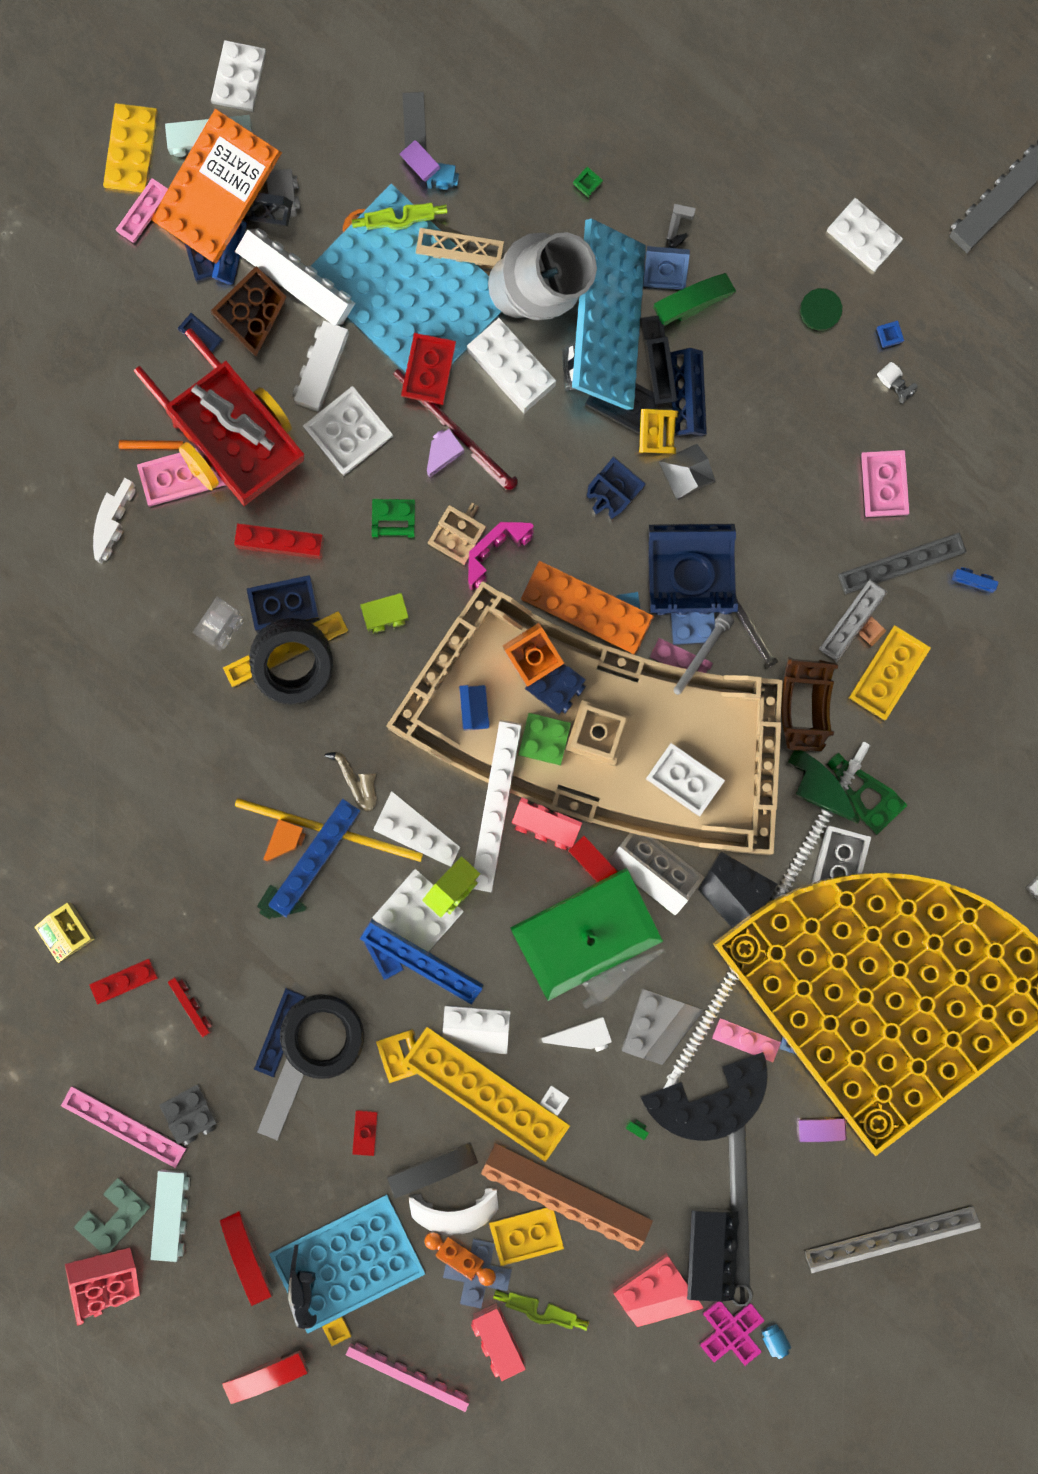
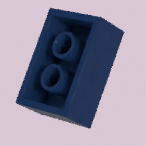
[246,575,320,633]

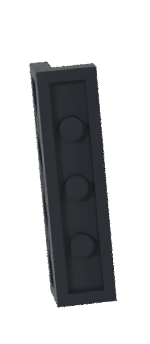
[243,193,293,227]

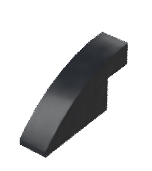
[640,315,677,404]

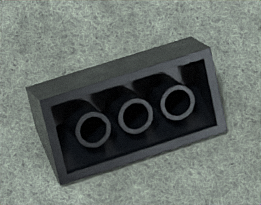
[687,1208,739,1302]

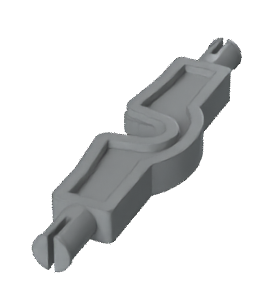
[191,384,275,451]

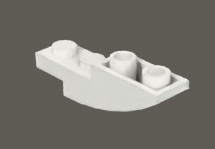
[93,478,136,564]

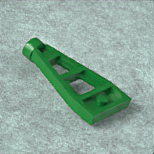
[826,752,908,835]

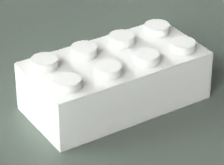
[467,318,556,414]
[812,826,871,883]

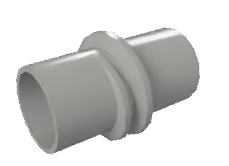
[488,232,597,320]

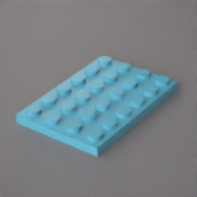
[269,1194,426,1334]

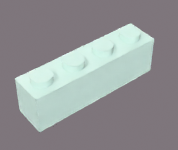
[165,115,253,157]
[151,1169,190,1262]

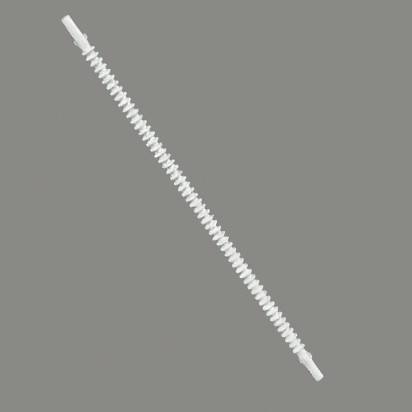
[663,742,870,1089]

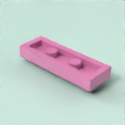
[116,178,168,243]
[712,1018,781,1062]

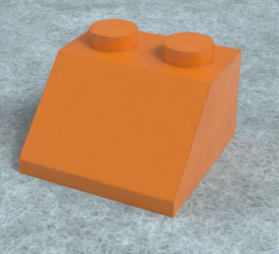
[502,623,564,687]

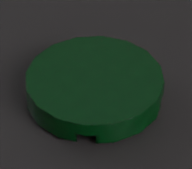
[800,288,843,331]

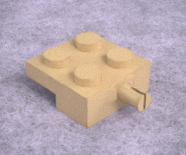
[428,503,486,566]

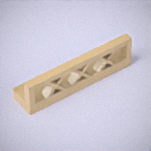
[416,228,504,270]

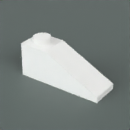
[541,1016,612,1051]

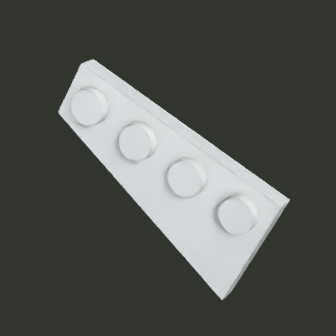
[373,791,460,867]

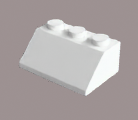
[443,1006,510,1054]

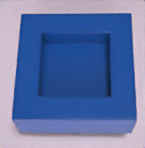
[876,321,904,348]

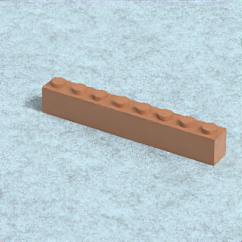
[481,1143,653,1251]

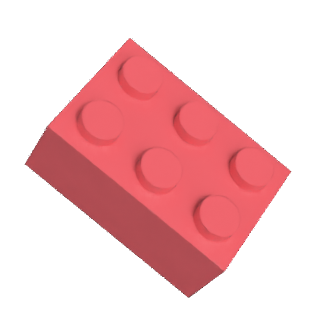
[471,1302,526,1381]

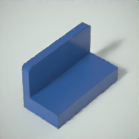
[459,685,489,731]

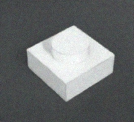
[539,1085,569,1116]

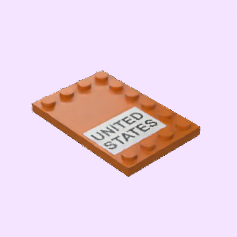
[151,109,282,264]

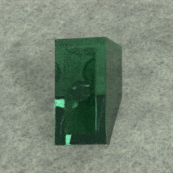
[257,884,309,919]

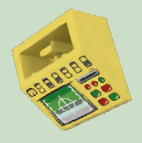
[35,903,95,963]

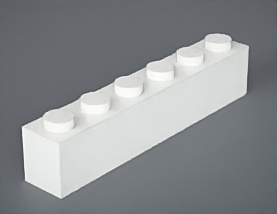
[235,228,355,326]

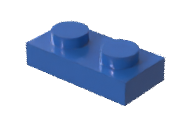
[951,567,998,593]
[364,942,404,980]

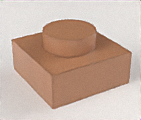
[858,616,886,646]

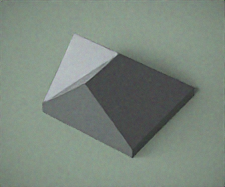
[659,444,716,500]

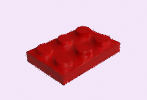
[401,333,456,405]

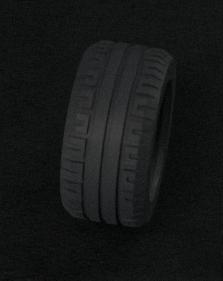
[249,618,333,705]
[280,994,364,1079]

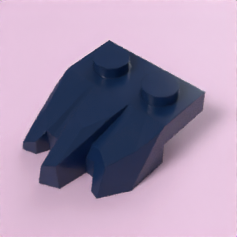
[587,456,647,519]

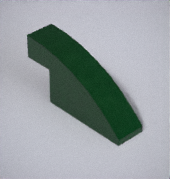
[788,750,860,824]

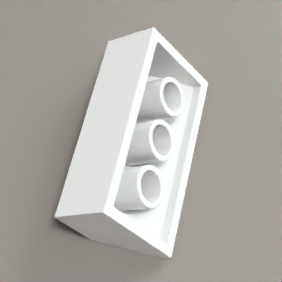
[608,833,705,915]

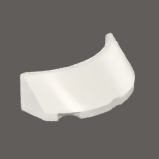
[409,1187,499,1235]

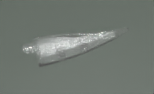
[582,949,665,1009]

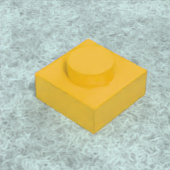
[322,1316,352,1347]

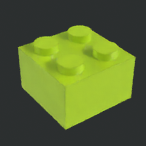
[422,856,480,918]

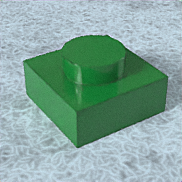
[573,167,603,198]
[625,1119,649,1140]

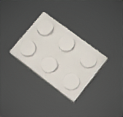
[211,40,266,112]
[827,198,903,272]
[646,743,725,817]

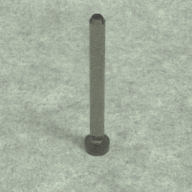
[735,599,779,669]

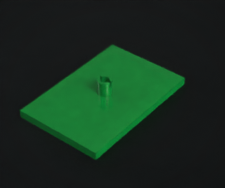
[510,868,663,1001]

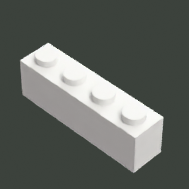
[292,321,349,413]

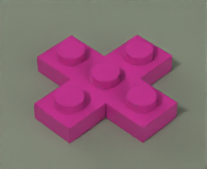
[700,1301,765,1366]

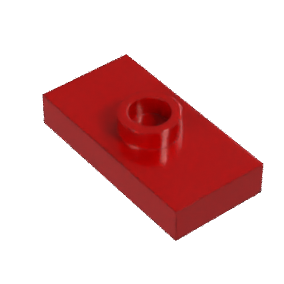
[352,1110,378,1156]

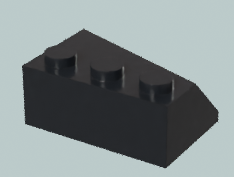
[698,851,778,928]

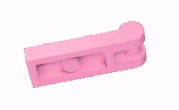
[650,638,713,673]

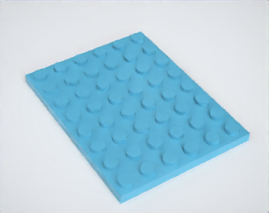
[311,184,502,373]

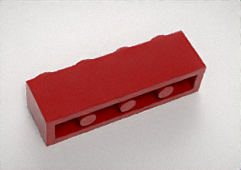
[234,523,324,559]

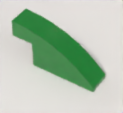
[653,273,736,326]

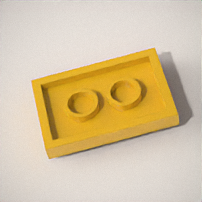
[489,1207,564,1266]

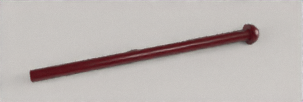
[393,369,518,490]

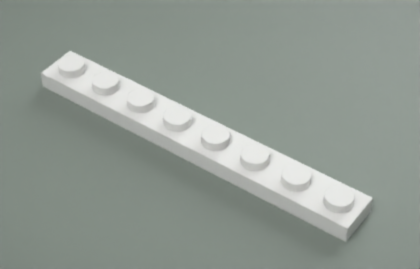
[474,720,522,892]

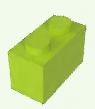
[360,593,409,634]

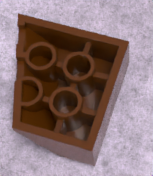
[211,266,287,357]

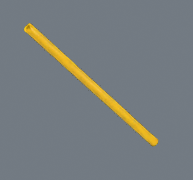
[235,798,423,862]

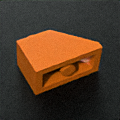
[263,819,306,862]

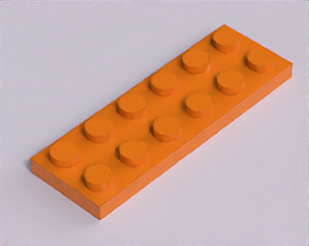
[521,561,654,655]

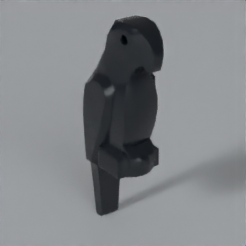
[288,1244,317,1329]

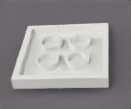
[303,386,393,476]
[372,869,464,952]

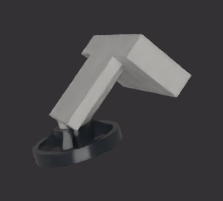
[667,204,696,248]

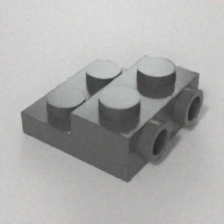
[159,1084,218,1146]

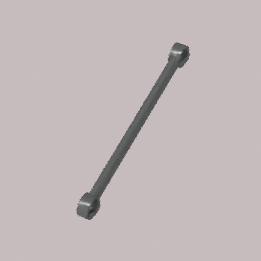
[729,1125,753,1307]

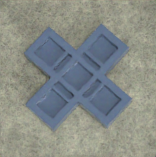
[443,1238,512,1308]

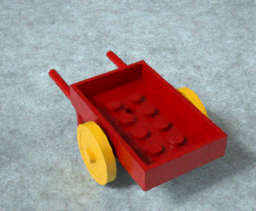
[134,328,304,506]

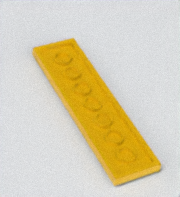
[402,1027,570,1162]

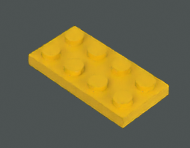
[103,103,158,192]
[849,625,931,721]

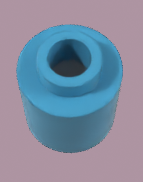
[762,1324,791,1359]

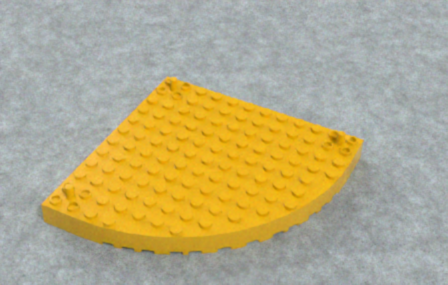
[713,872,1038,1156]

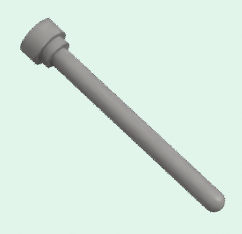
[674,613,734,695]

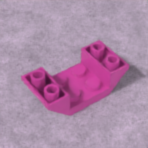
[468,522,534,591]

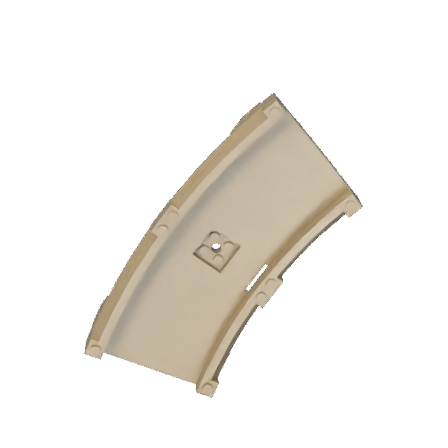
[386,581,782,856]

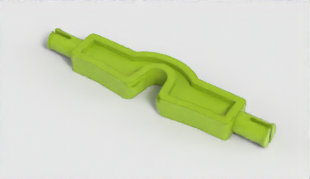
[351,203,447,230]
[493,1290,589,1331]

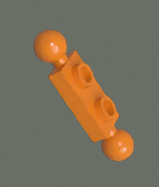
[424,1232,496,1286]

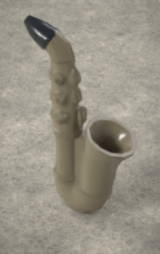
[325,752,377,811]

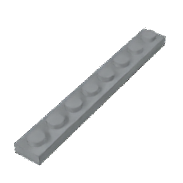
[805,1206,981,1273]

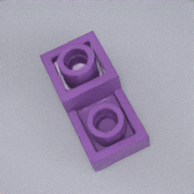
[400,140,441,182]
[799,1117,847,1142]

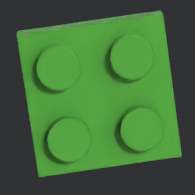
[518,713,571,766]

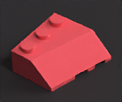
[512,797,582,850]
[65,1248,140,1326]
[613,1253,704,1327]

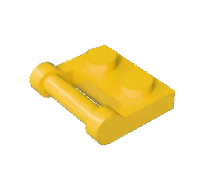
[639,409,678,454]
[376,1029,417,1083]

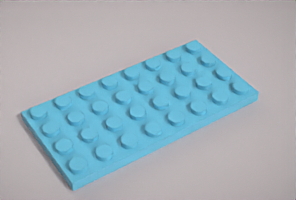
[572,219,646,410]

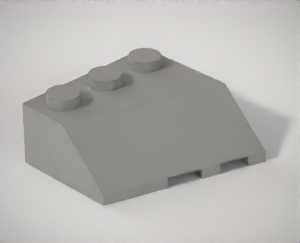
[621,989,704,1065]

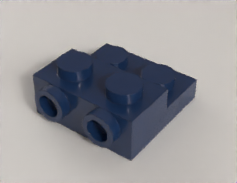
[524,664,586,715]

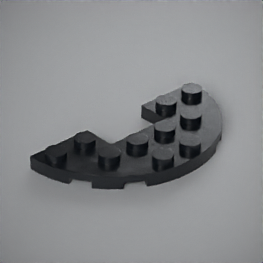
[641,1052,768,1141]

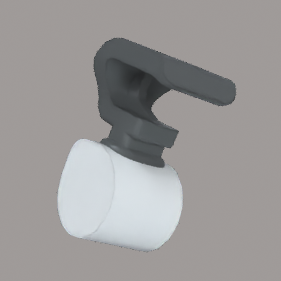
[877,362,918,404]

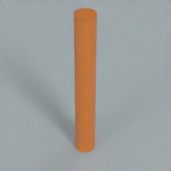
[119,440,184,449]

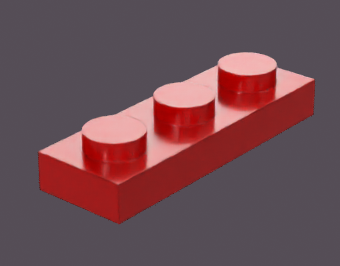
[89,958,158,1005]
[168,977,212,1037]

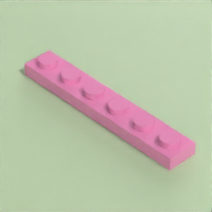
[61,1086,187,1168]
[346,1343,469,1412]

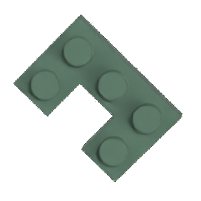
[74,1177,151,1254]

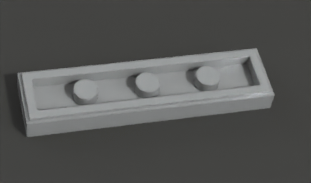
[819,580,888,662]
[257,1059,304,1140]

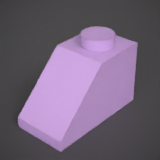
[427,429,464,478]

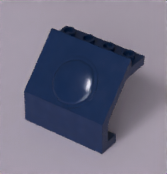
[648,524,738,615]

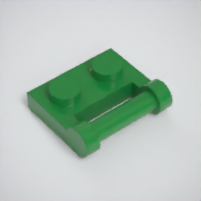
[371,499,415,538]

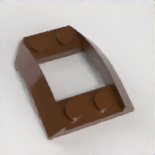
[781,657,838,752]

